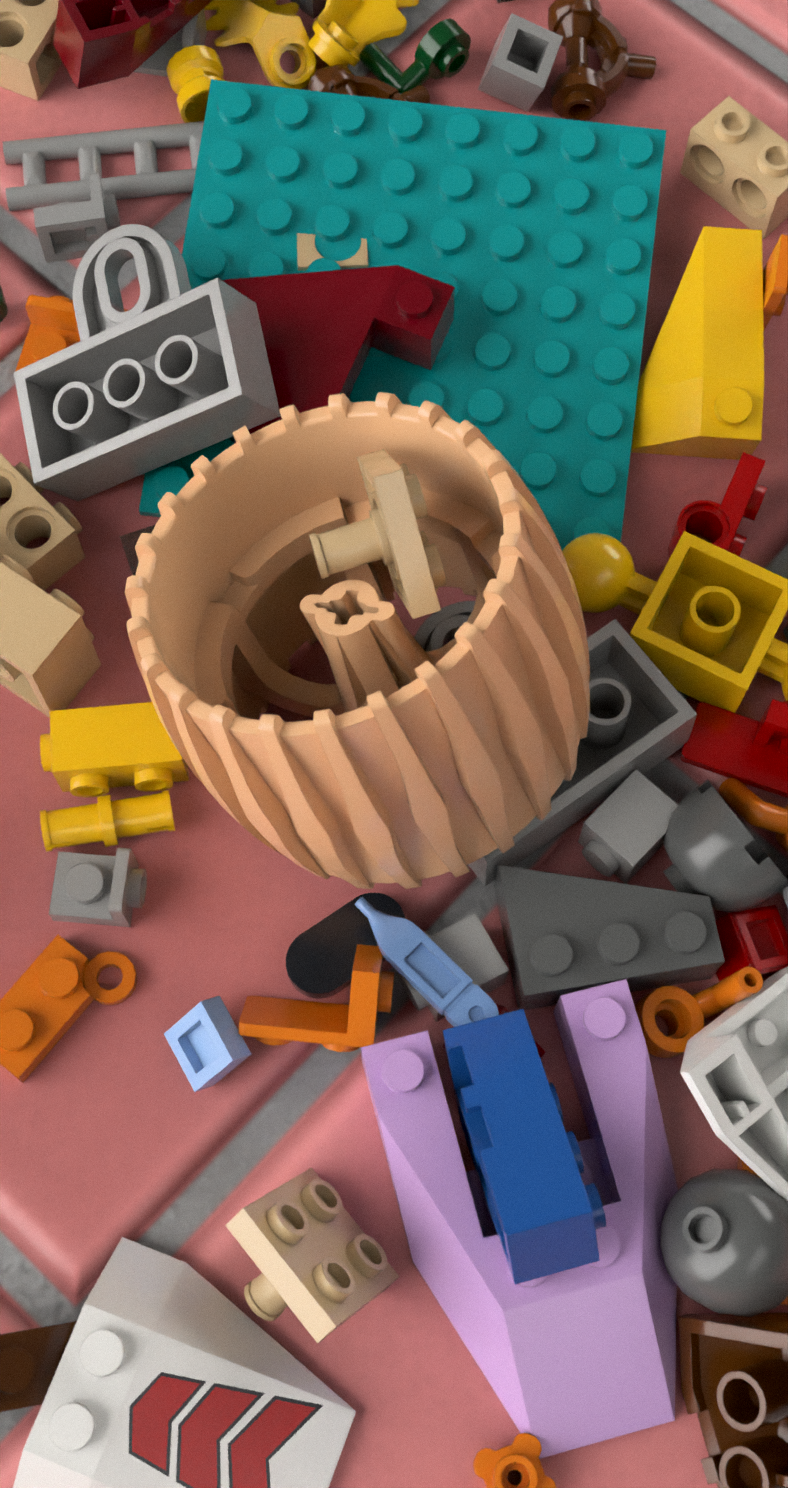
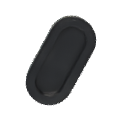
[286,893,406,999]

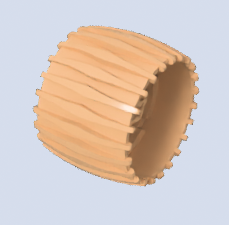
[125,392,590,889]

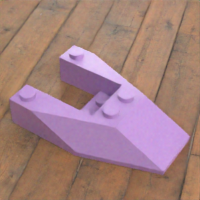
[361,979,678,1459]

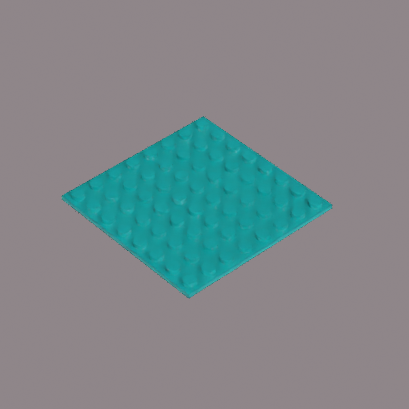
[139,80,666,550]

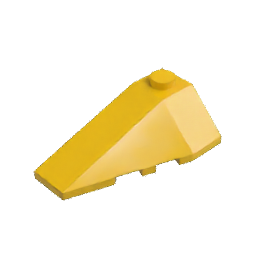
[631,226,764,460]

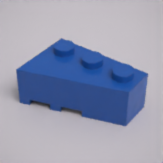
[442,1009,606,1285]

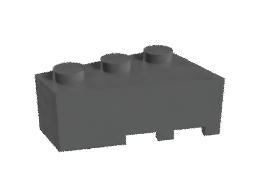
[494,865,725,1011]

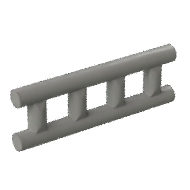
[3,121,204,211]

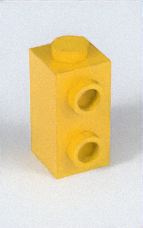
[40,702,189,798]

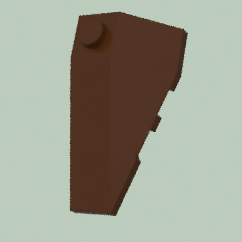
[679,1312,788,1488]

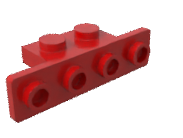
[680,699,788,798]

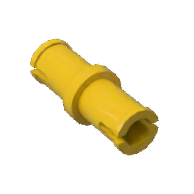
[40,790,175,852]

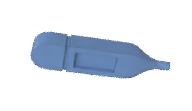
[355,897,499,1027]

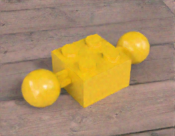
[562,531,788,713]

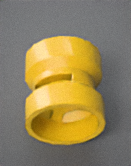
[166,45,225,123]

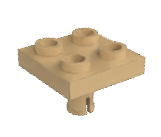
[309,449,447,619]
[225,1167,400,1343]

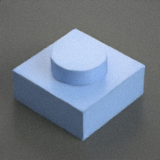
[164,996,251,1092]

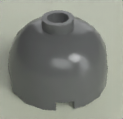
[663,779,788,913]
[660,1169,788,1317]

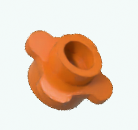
[473,1433,556,1488]

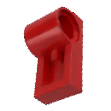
[668,452,768,558]

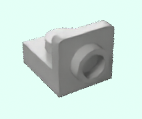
[33,173,121,263]
[49,848,147,927]

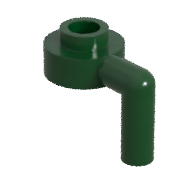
[360,19,471,94]

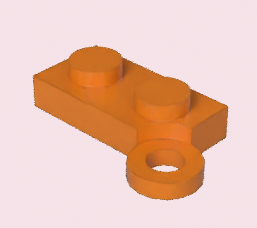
[0,934,137,1083]

